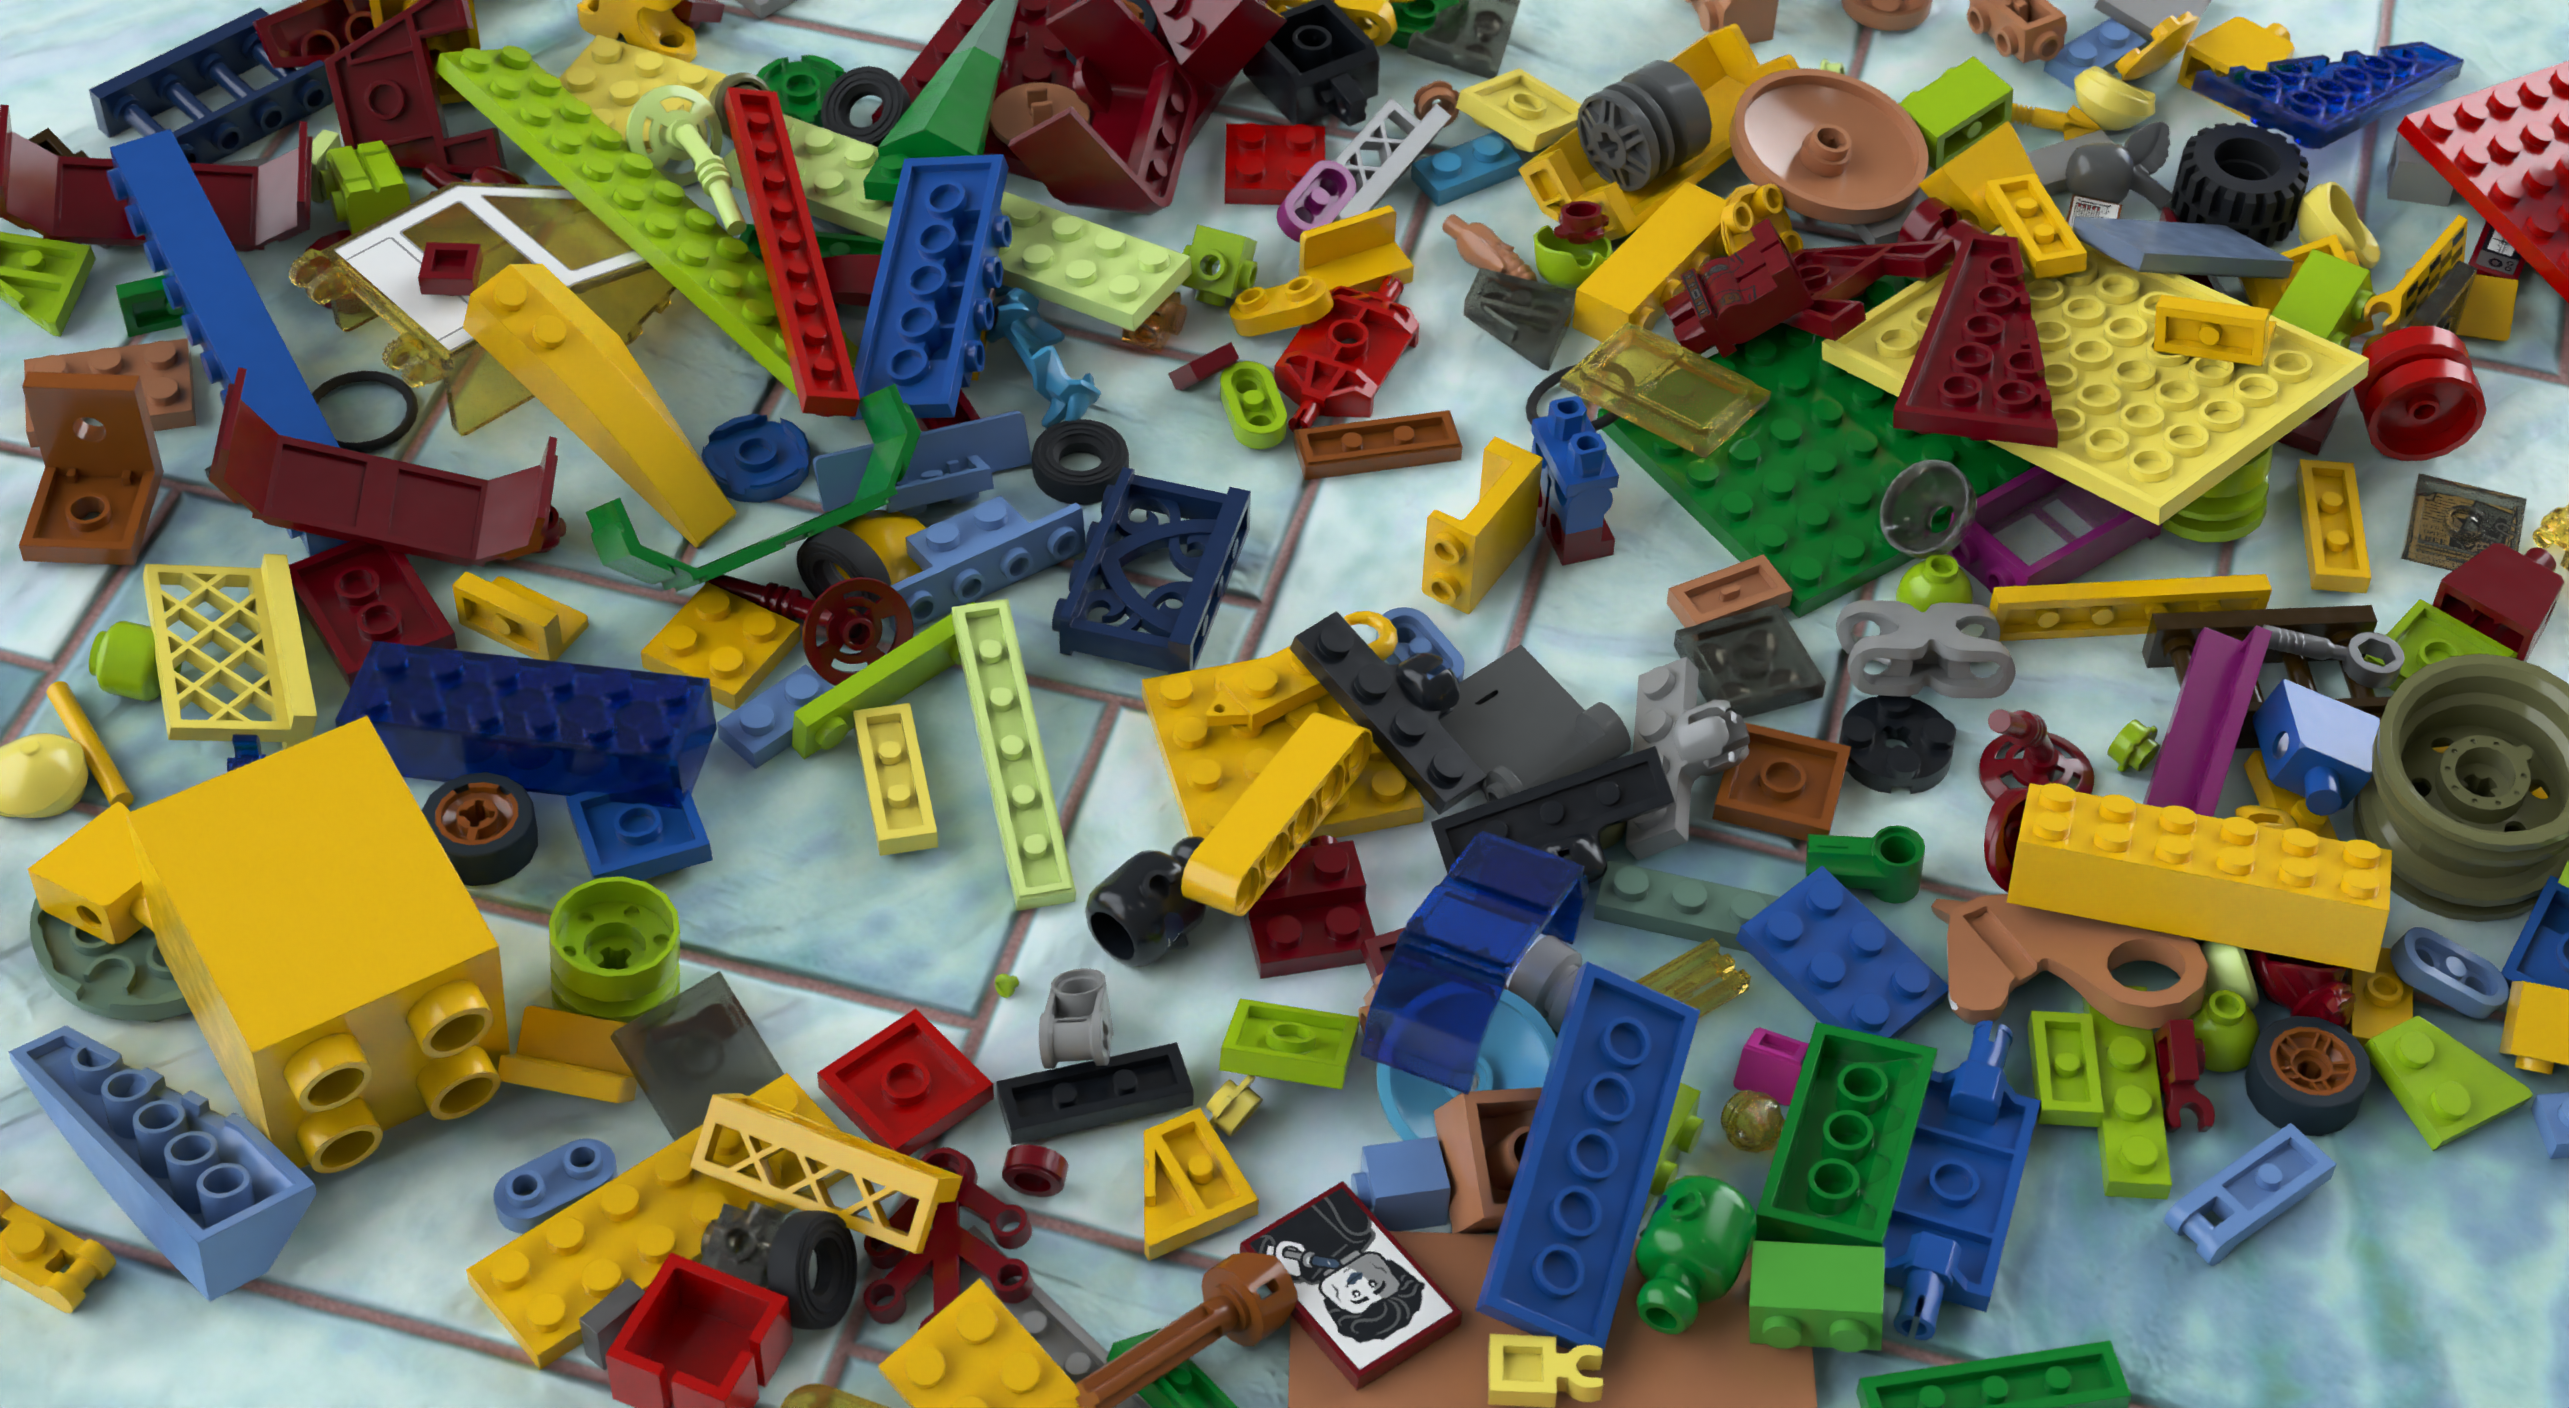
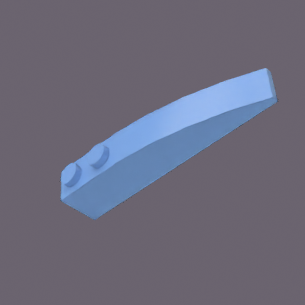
[9,1025,317,1302]

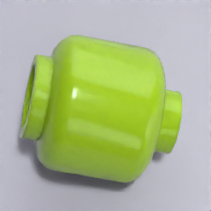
[89,621,182,702]

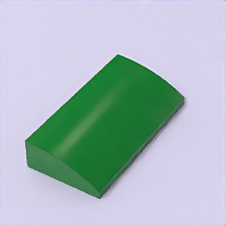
[1755,1022,1938,1247]

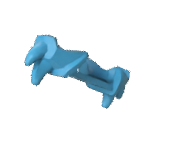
[986,287,1101,429]

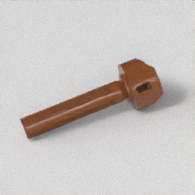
[1076,1252,1298,1408]

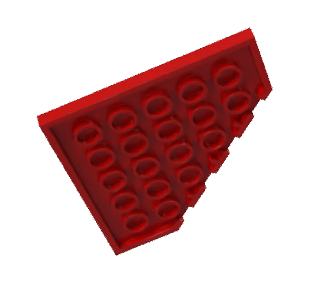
[2397,60,2569,303]

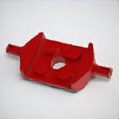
[1274,276,1420,433]

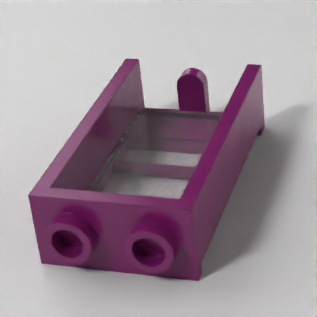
[1944,466,2163,594]

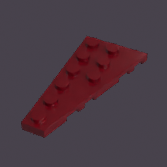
[1893,232,2058,448]

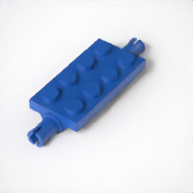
[1883,1020,2041,1340]

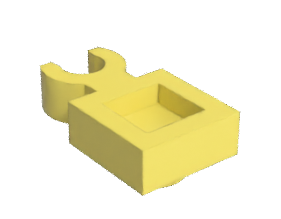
[1488,1334,1603,1408]

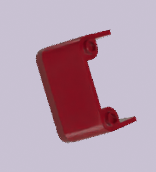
[1008,0,1198,215]

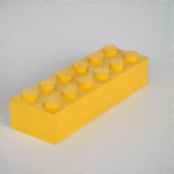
[2006,783,2392,973]

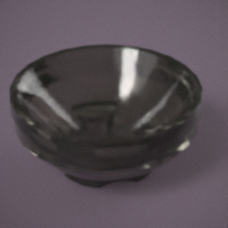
[1880,459,1977,559]

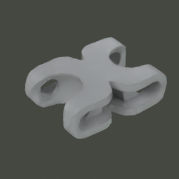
[1836,600,2016,698]

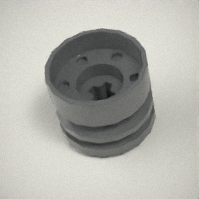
[1577,60,1712,192]

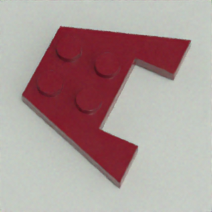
[324,0,507,174]
[1781,239,1956,341]

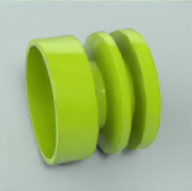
[2162,444,2273,543]
[549,876,680,1035]

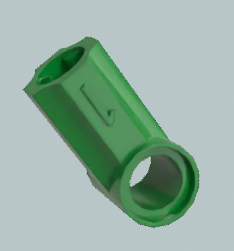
[1805,825,1925,904]

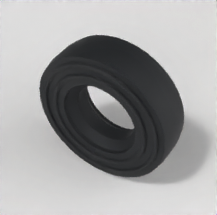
[821,66,911,147]
[1032,419,1129,505]
[796,526,891,615]
[768,1211,857,1330]

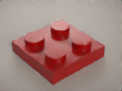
[1224,123,1325,205]
[817,1008,994,1156]

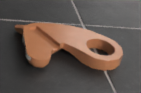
[1931,894,2209,1030]

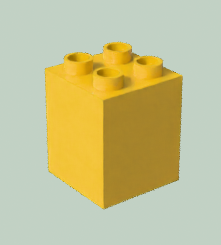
[126,716,510,1174]

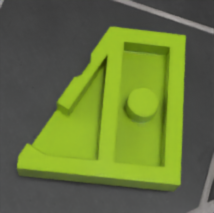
[0,232,96,337]
[2363,1015,2534,1151]

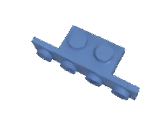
[813,411,1032,516]
[889,495,1086,632]

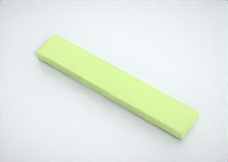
[952,598,1076,911]

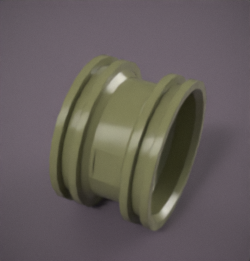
[2353,654,2569,922]

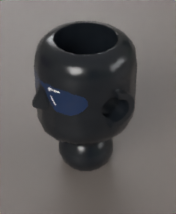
[1085,836,1206,967]

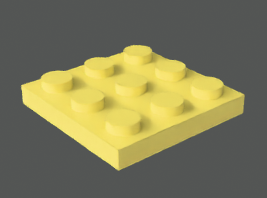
[559,35,727,167]

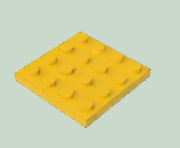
[1142,657,1424,844]

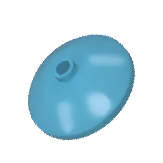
[1376,982,1557,1141]

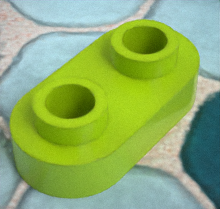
[1220,361,1287,449]

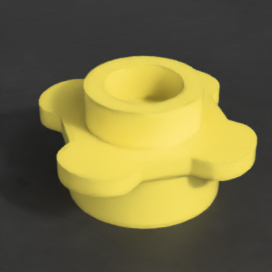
[1206,1075,1263,1137]

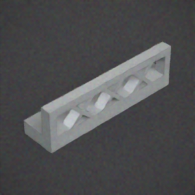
[1333,98,1451,222]

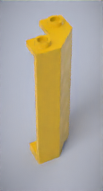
[1518,23,1800,241]

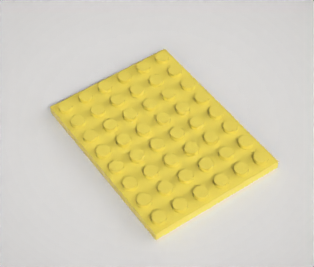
[1822,226,2369,526]

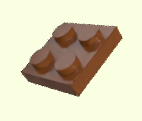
[1712,723,1851,841]

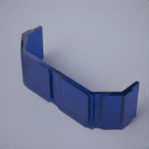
[1360,831,1589,1095]

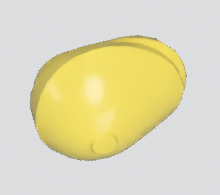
[2074,66,2156,132]
[2297,182,2380,269]
[0,733,88,818]

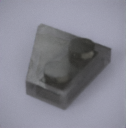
[1406,0,1520,79]
[1463,268,1576,371]

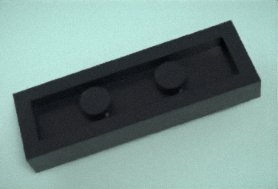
[996,1042,1194,1145]

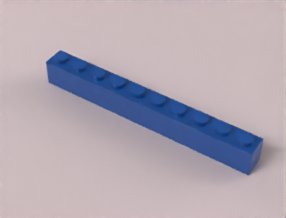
[106,129,350,556]

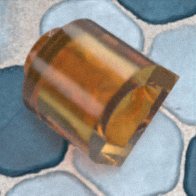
[1122,291,1187,353]

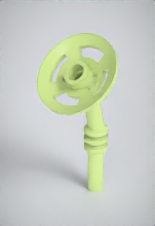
[626,85,747,236]

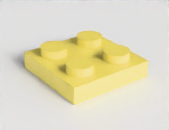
[1456,68,1582,153]

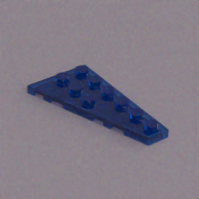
[2191,41,2464,149]

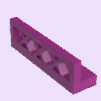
[2143,625,2273,817]

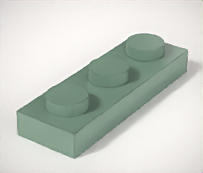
[1594,860,1779,952]

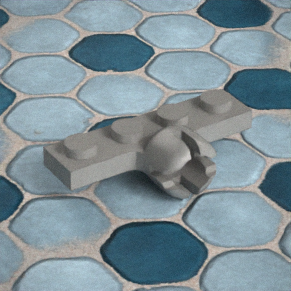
[1625,656,1750,860]

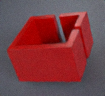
[605,1252,793,1408]

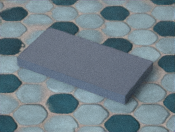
[2072,216,2294,279]

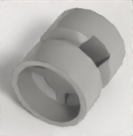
[1508,935,1582,1034]

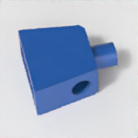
[2252,678,2380,816]

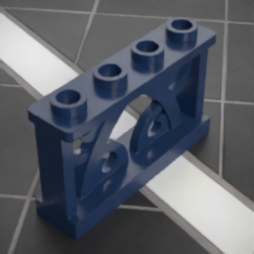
[1052,467,1251,675]

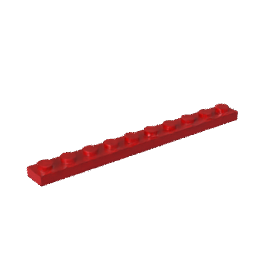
[724,87,860,417]

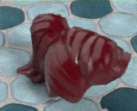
[2244,948,2356,1028]

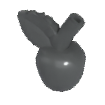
[2065,122,2173,210]

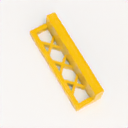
[689,1093,963,1254]

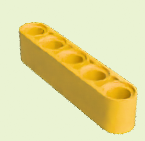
[1181,712,1373,917]

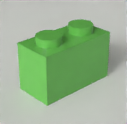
[1749,1241,1885,1353]

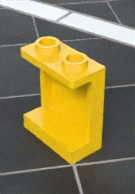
[1422,436,1543,615]

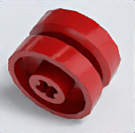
[2353,326,2487,461]

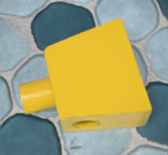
[2177,17,2295,123]
[1918,121,2042,233]
[28,801,154,945]

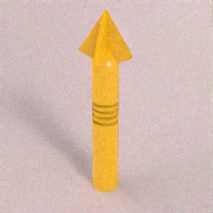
[2011,103,2102,141]

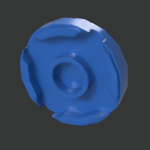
[701,414,811,503]

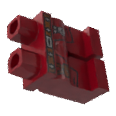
[1663,218,1814,360]

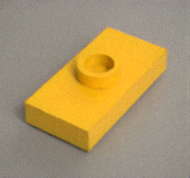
[2347,947,2413,1047]

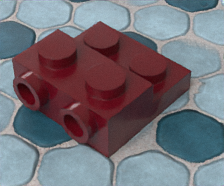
[1244,835,1376,979]

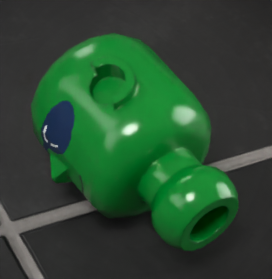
[1635,1175,1757,1334]

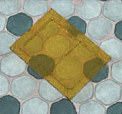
[1560,322,1771,459]

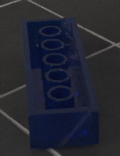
[335,641,717,810]

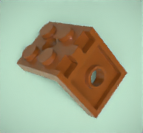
[19,371,164,565]

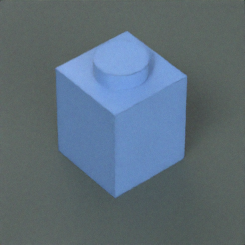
[1351,1136,1451,1231]

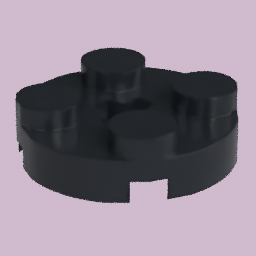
[1838,695,1956,794]

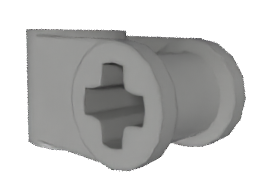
[1039,968,1114,1069]

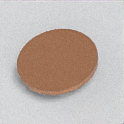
[990,82,1090,145]

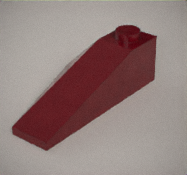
[252,0,374,69]

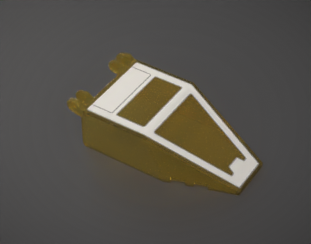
[288,182,677,436]

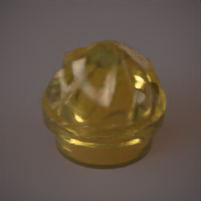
[1721,1090,1785,1153]

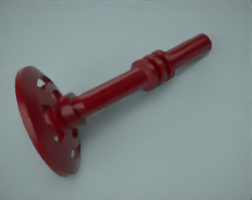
[705,574,914,686]
[1978,709,2094,802]

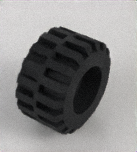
[2171,123,2310,247]

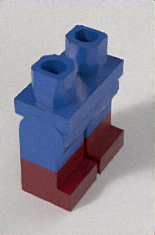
[1531,396,1619,566]

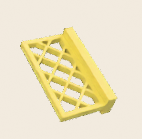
[143,554,317,750]

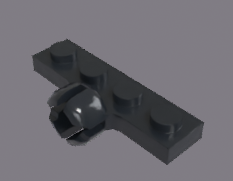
[1290,611,1487,815]
[1431,746,1676,893]

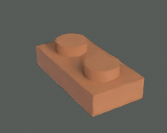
[1666,554,1793,640]

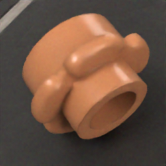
[1413,81,1459,127]

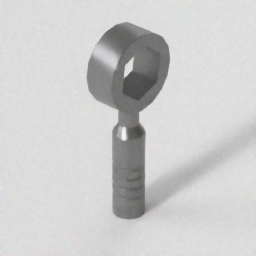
[2263,624,2405,689]

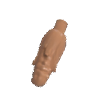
[1442,214,1537,292]

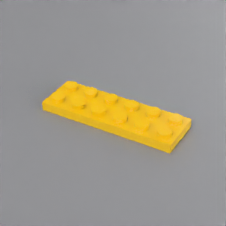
[466,1073,850,1370]

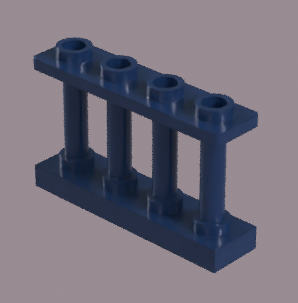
[89,7,334,164]

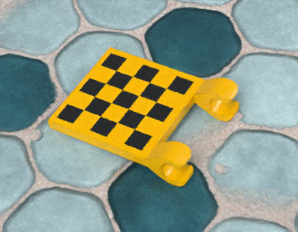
[2362,214,2468,353]

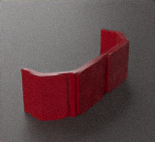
[0,105,313,252]
[208,367,558,567]

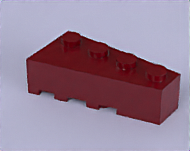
[1149,0,1287,90]

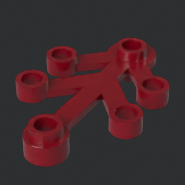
[863,1147,1034,1332]

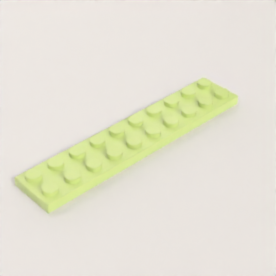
[722,114,1192,332]

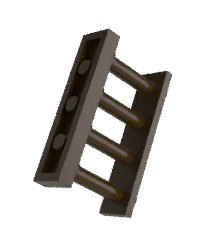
[2142,605,2390,749]

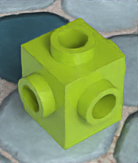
[1182,224,1258,307]

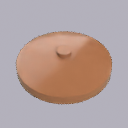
[1729,68,1929,225]

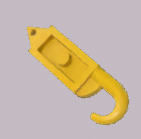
[1205,611,1398,731]

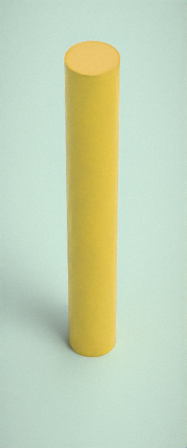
[46,681,134,808]

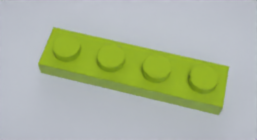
[2082,985,2172,1200]

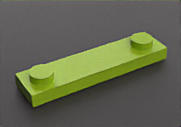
[792,602,975,759]

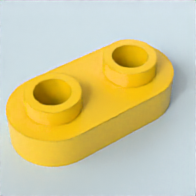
[1229,276,1334,337]

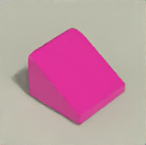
[1733,1027,1809,1105]

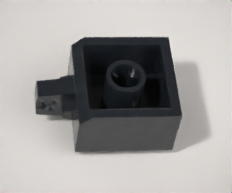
[1243,0,1380,127]

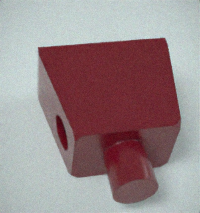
[2432,543,2565,662]

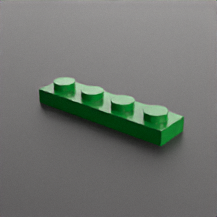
[1856,1340,2132,1408]

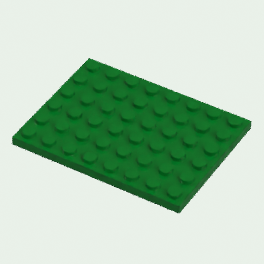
[1597,275,2037,618]

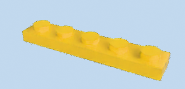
[1989,574,2272,641]

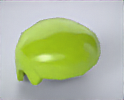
[1533,225,1613,290]

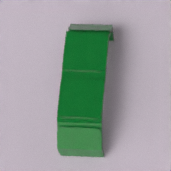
[585,384,921,592]

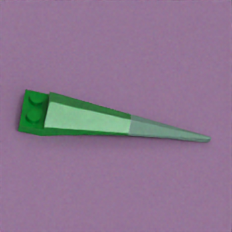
[863,0,1019,202]

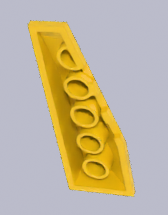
[463,264,737,549]

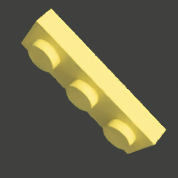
[853,703,938,856]

